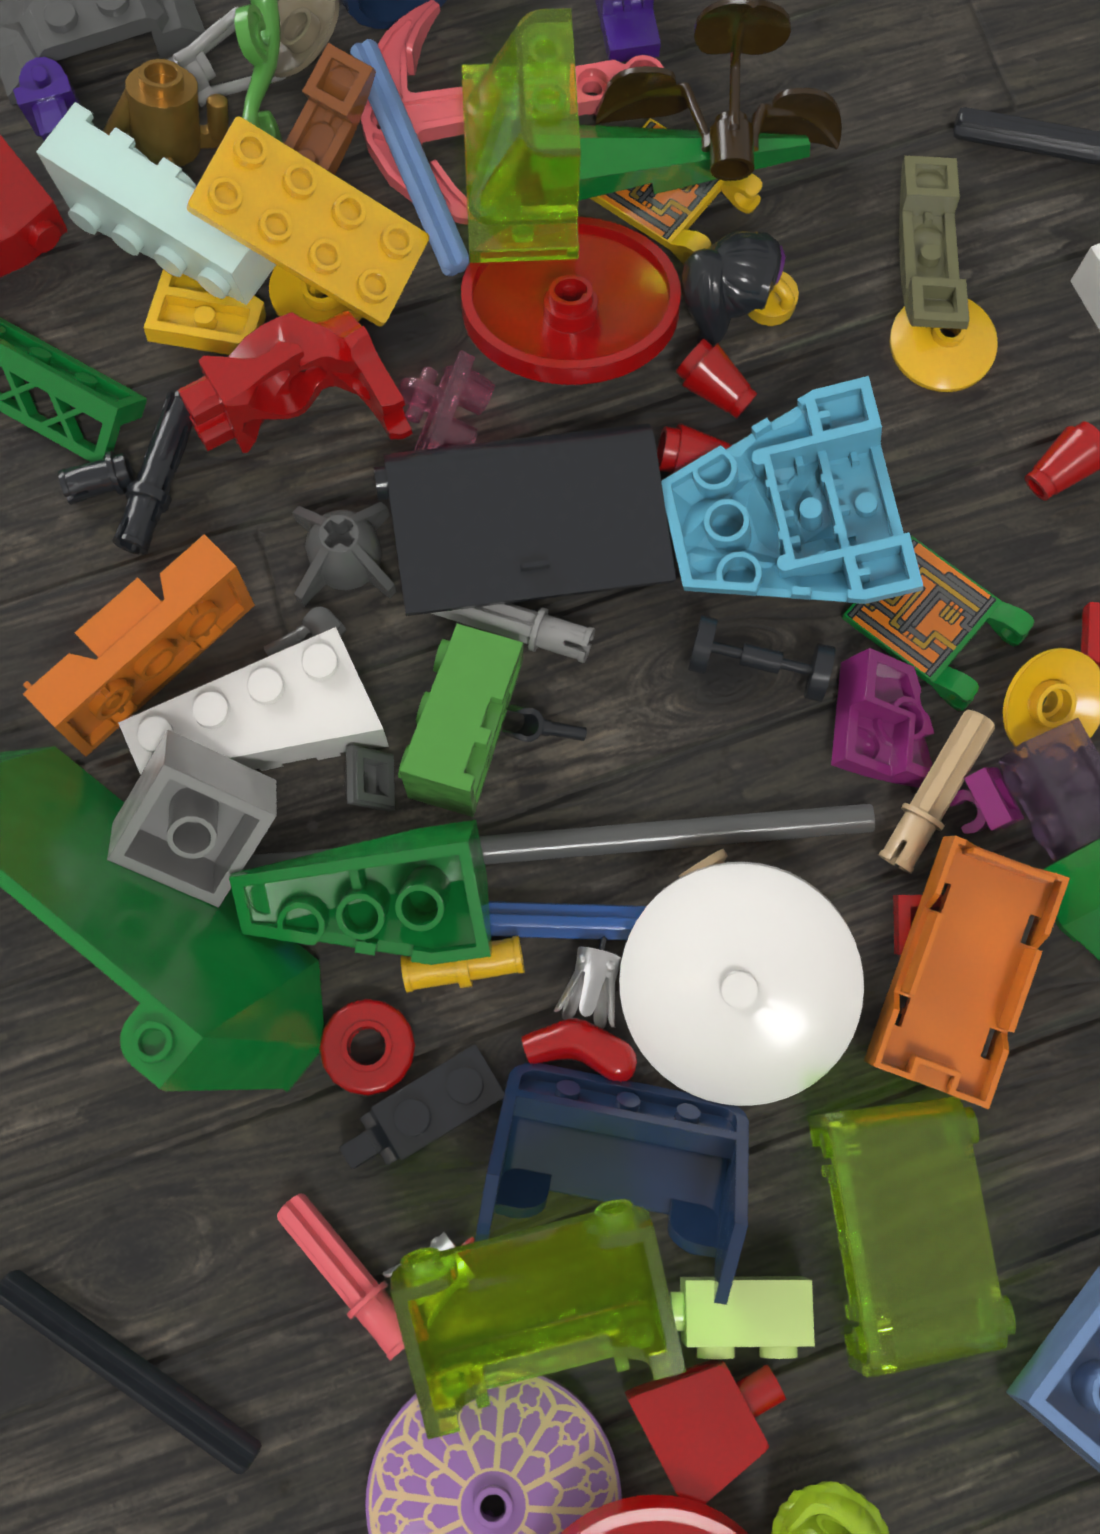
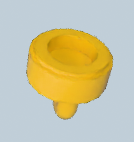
[748,272,799,326]

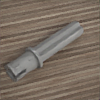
[431,603,595,663]

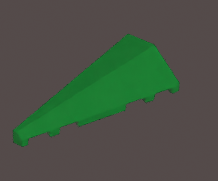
[531,123,810,208]

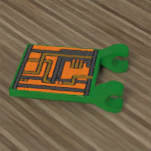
[842,536,1034,711]

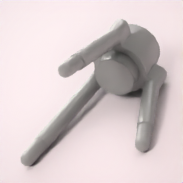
[166,7,286,107]

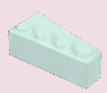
[36,102,276,305]

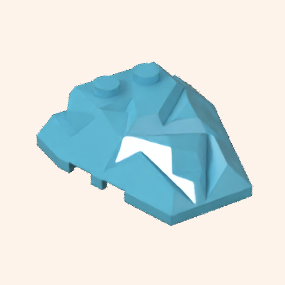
[661,376,923,604]

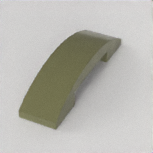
[899,155,969,329]

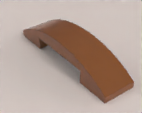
[284,43,376,175]

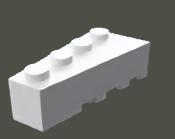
[118,627,389,775]

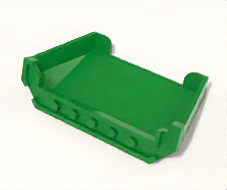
[0,746,325,1092]

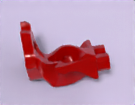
[178,310,413,453]

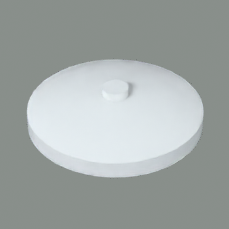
[619,862,864,1106]

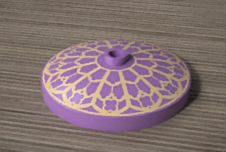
[366,1363,621,1534]

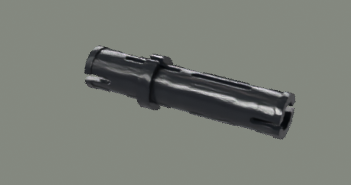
[112,391,193,555]

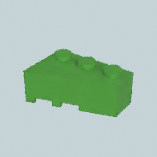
[398,623,523,817]

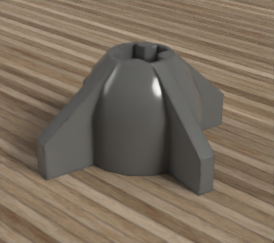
[292,502,396,607]

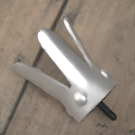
[554,936,622,1029]

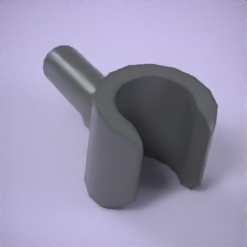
[264,607,346,656]

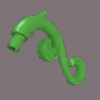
[234,0,282,142]

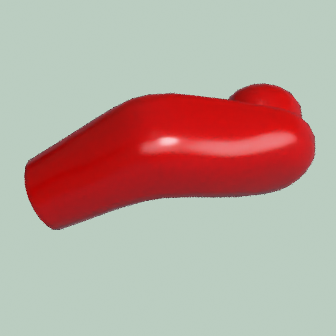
[521,1018,637,1082]

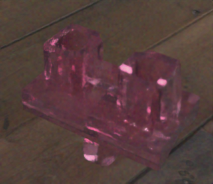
[398,350,495,450]

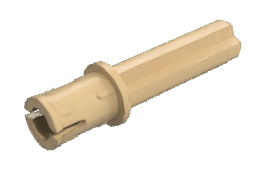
[878,710,995,874]

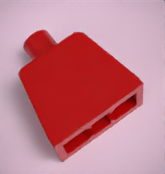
[625,1359,787,1504]

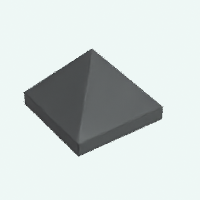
[343,745,395,812]

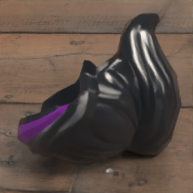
[681,231,786,346]

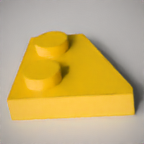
[143,269,266,355]

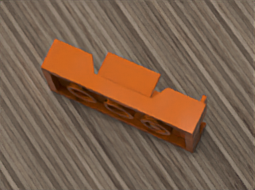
[23,534,255,757]
[864,836,1070,1109]

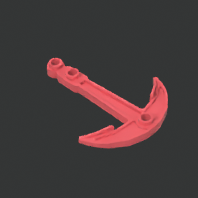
[361,0,664,227]

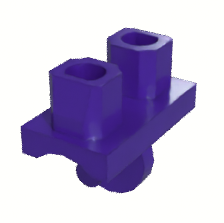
[13,57,83,141]

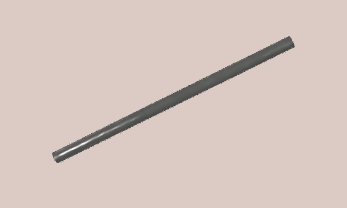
[242,803,875,871]

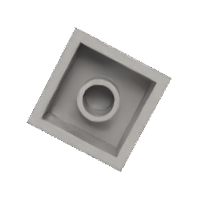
[107,730,277,908]

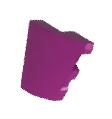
[831,648,935,788]

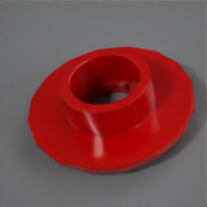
[319,999,415,1096]

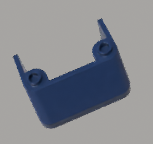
[472,1063,749,1305]

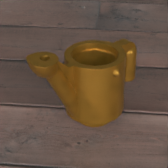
[103,59,229,167]

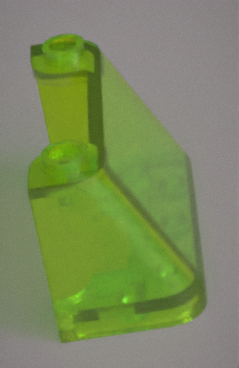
[808,1096,1016,1378]
[391,1199,686,1440]

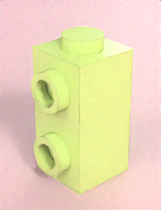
[669,1276,815,1359]

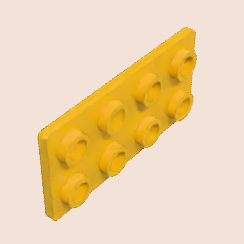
[187,116,429,326]

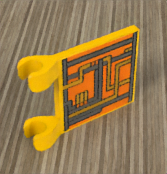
[590,118,762,264]

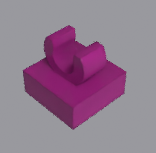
[950,767,1025,834]

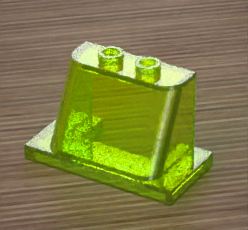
[461,8,581,263]

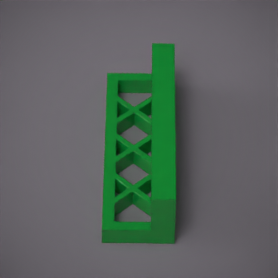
[0,317,147,462]

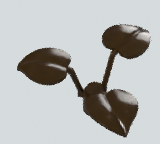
[596,0,842,181]

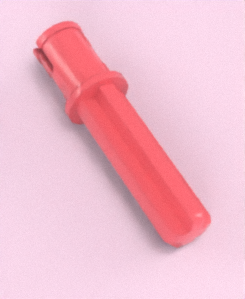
[277,1193,421,1361]

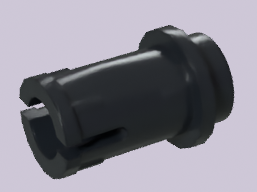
[58,450,135,505]

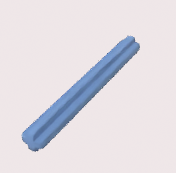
[350,39,470,276]

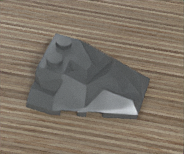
[0,0,205,105]

